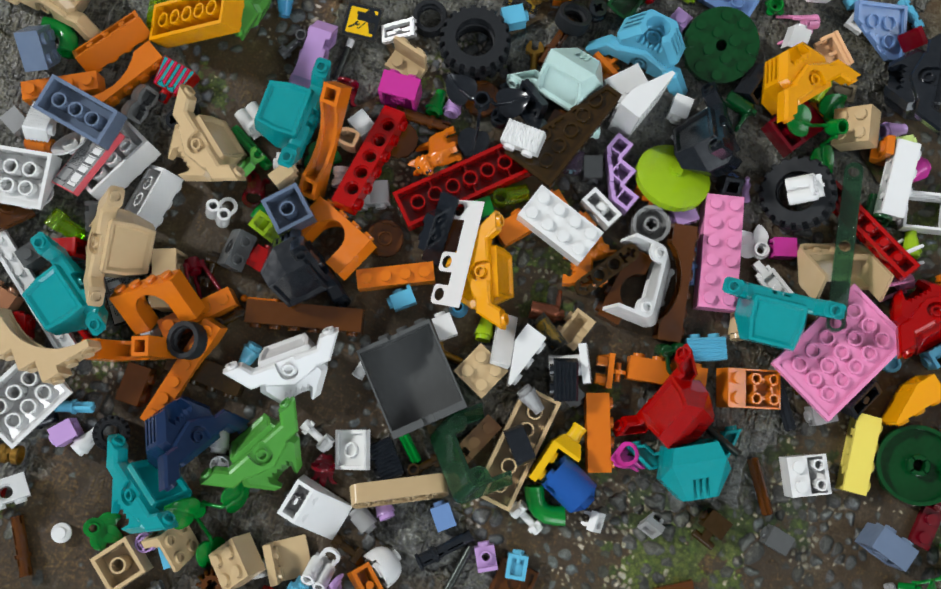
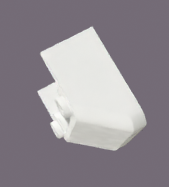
[602,233,671,328]

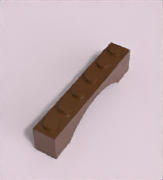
[652,223,699,343]

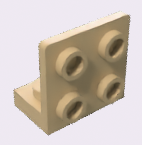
[385,35,428,79]
[141,526,200,572]
[262,534,311,587]

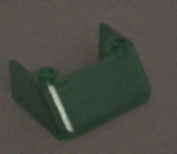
[430,403,512,504]

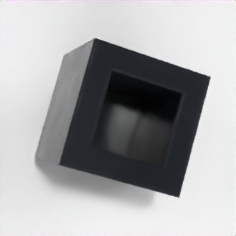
[715,171,745,197]

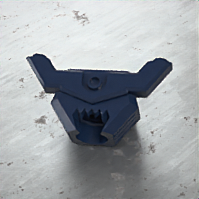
[145,395,251,492]

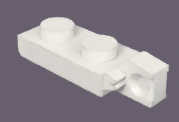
[751,260,794,293]

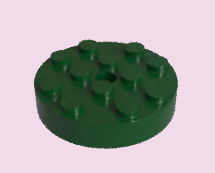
[682,6,760,85]
[874,425,941,506]

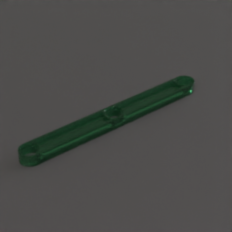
[825,162,864,333]

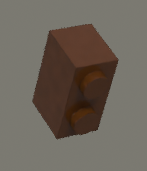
[115,362,157,407]

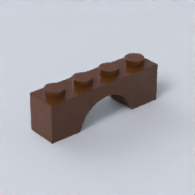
[594,250,652,327]

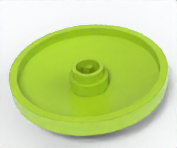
[635,145,710,212]

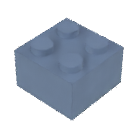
[13,24,61,72]
[260,182,317,236]
[854,522,919,572]

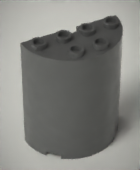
[356,317,467,440]

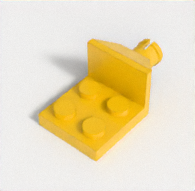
[527,422,587,482]

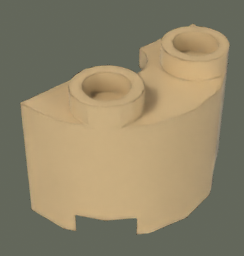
[556,308,596,352]

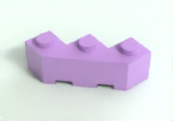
[289,20,338,88]
[604,133,639,216]

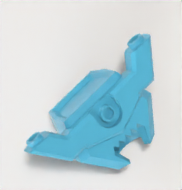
[585,9,688,96]

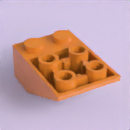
[716,367,781,410]

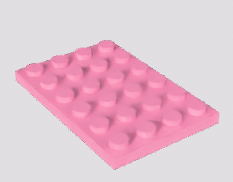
[770,283,897,422]

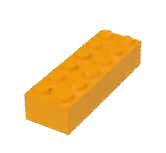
[149,0,244,48]

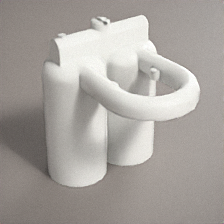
[234,101,263,140]
[785,173,825,205]
[205,197,238,228]
[300,547,341,589]

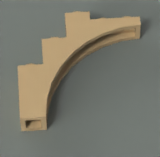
[0,308,102,385]

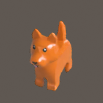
[408,126,462,176]
[562,236,617,288]

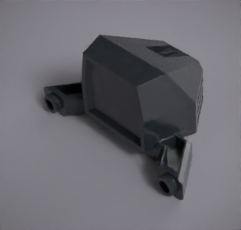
[884,33,941,136]
[673,82,743,178]
[260,229,351,307]

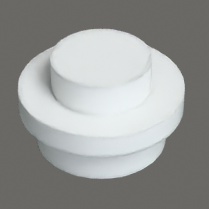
[51,522,72,543]

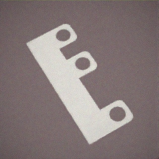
[431,200,485,308]

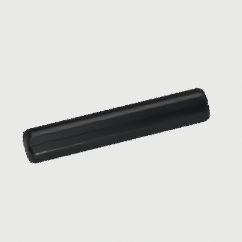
[779,376,796,431]

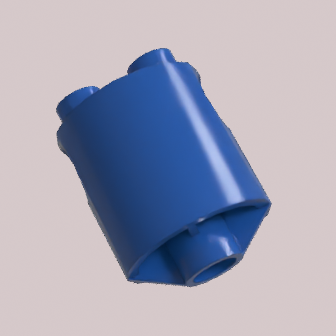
[539,454,597,513]

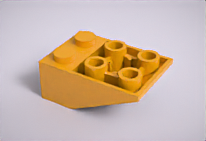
[881,374,941,426]

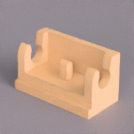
[813,30,854,67]

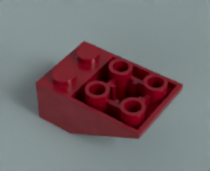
[761,101,825,158]

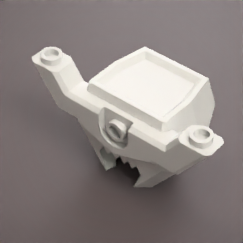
[222,326,339,403]

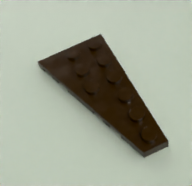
[504,84,622,188]

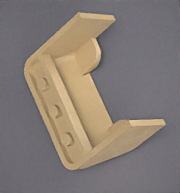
[797,243,894,301]

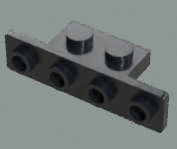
[498,79,548,129]
[418,191,460,266]

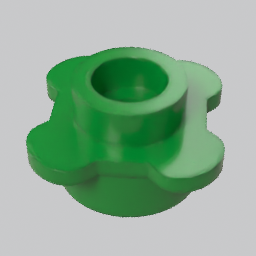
[765,0,784,16]

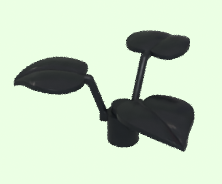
[446,73,530,158]

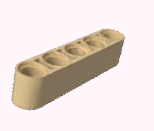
[349,473,449,509]

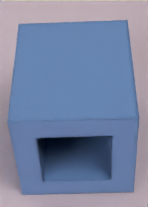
[430,499,457,532]

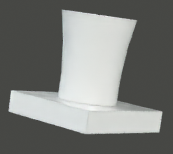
[548,343,592,384]

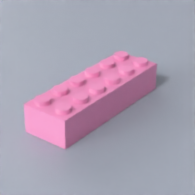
[693,193,745,313]

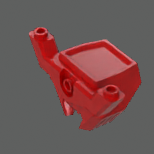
[889,279,941,359]
[612,343,715,448]

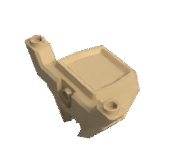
[6,0,102,41]
[168,84,247,182]
[83,185,156,307]

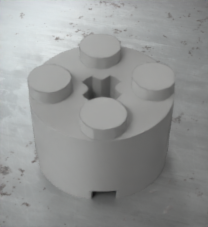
[628,205,671,243]

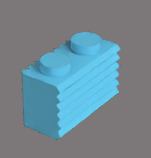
[683,333,728,362]

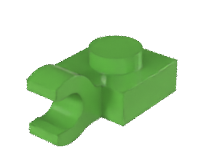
[237,146,265,178]

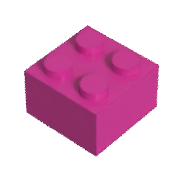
[378,69,422,111]

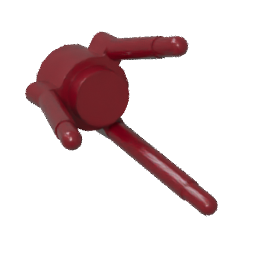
[183,256,222,299]

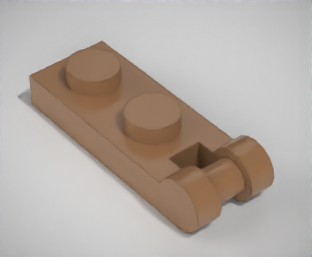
[450,414,502,467]

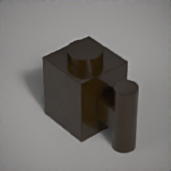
[691,507,733,550]

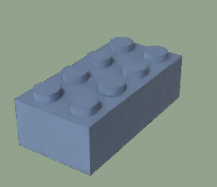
[32,74,128,150]

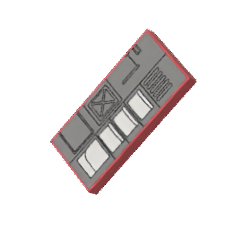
[51,132,125,197]

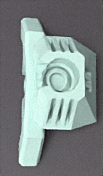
[506,48,603,139]

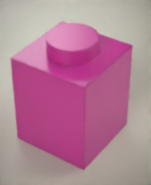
[768,237,800,260]

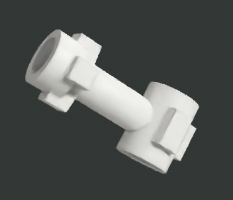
[300,419,335,453]
[509,500,543,535]

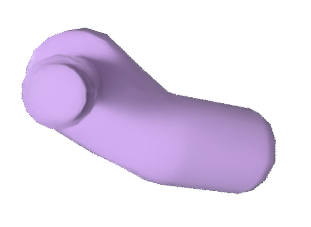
[742,176,751,203]

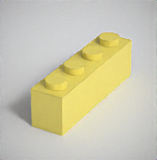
[835,413,883,496]

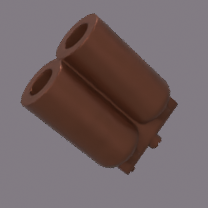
[528,290,565,323]

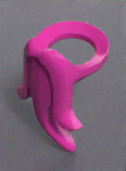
[611,442,645,472]

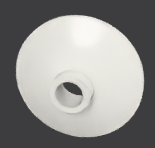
[51,132,87,156]

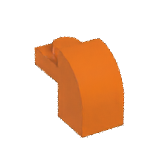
[869,135,896,166]

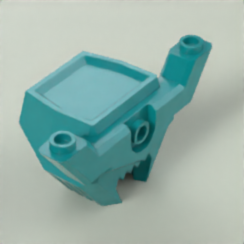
[254,57,331,168]
[22,231,108,336]
[722,277,847,352]
[626,425,742,502]
[106,433,192,534]

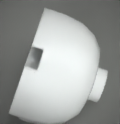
[363,546,402,589]

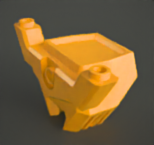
[761,42,861,124]
[445,210,514,330]

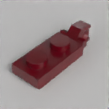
[908,502,941,551]

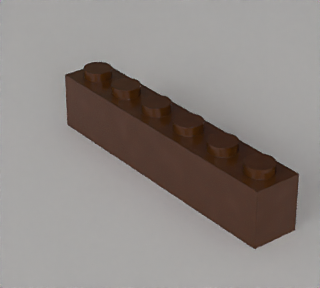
[244,299,365,337]

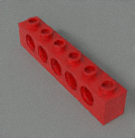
[331,105,408,216]
[832,180,921,283]

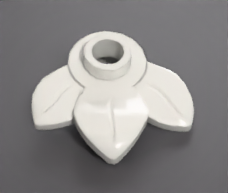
[741,224,770,260]

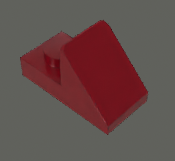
[897,25,928,53]

